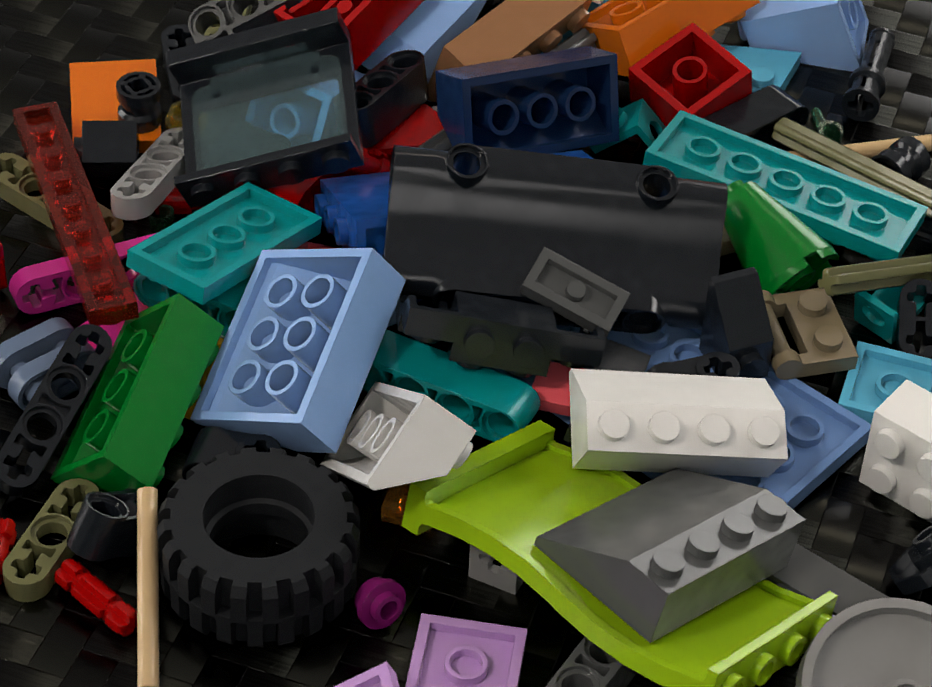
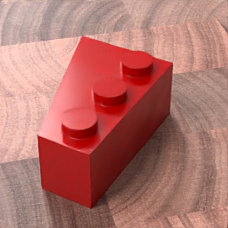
[273,0,424,71]

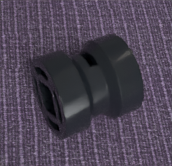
[116,72,162,134]
[872,136,931,180]

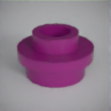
[354,577,406,630]

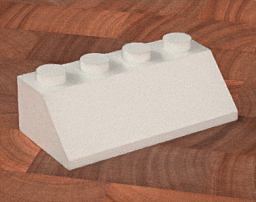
[569,368,788,477]
[320,381,477,491]

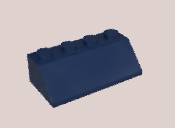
[435,46,620,154]

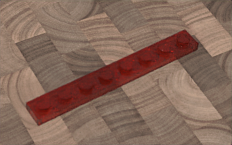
[12,101,139,326]

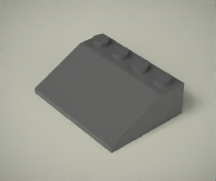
[534,468,806,643]

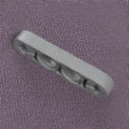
[110,127,185,220]

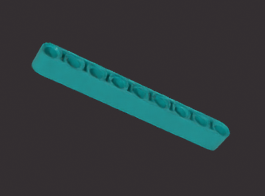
[133,274,541,442]

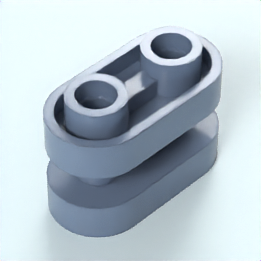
[0,317,95,410]

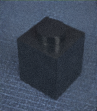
[73,121,139,180]

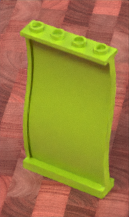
[401,420,838,687]

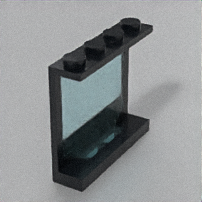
[166,7,365,208]

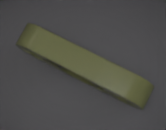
[2,478,99,602]

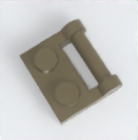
[762,288,859,380]

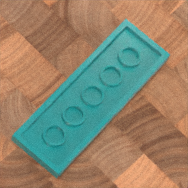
[643,110,928,261]

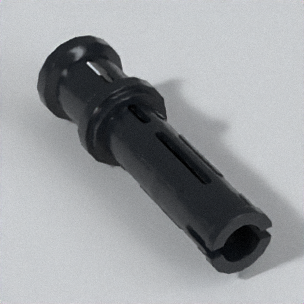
[841,27,895,122]

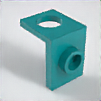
[590,98,666,154]
[854,286,927,345]

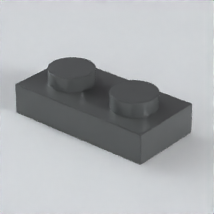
[519,246,631,338]

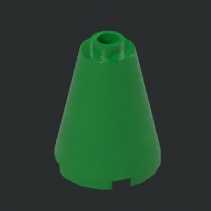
[724,180,840,295]

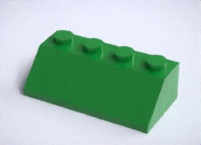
[50,293,224,493]

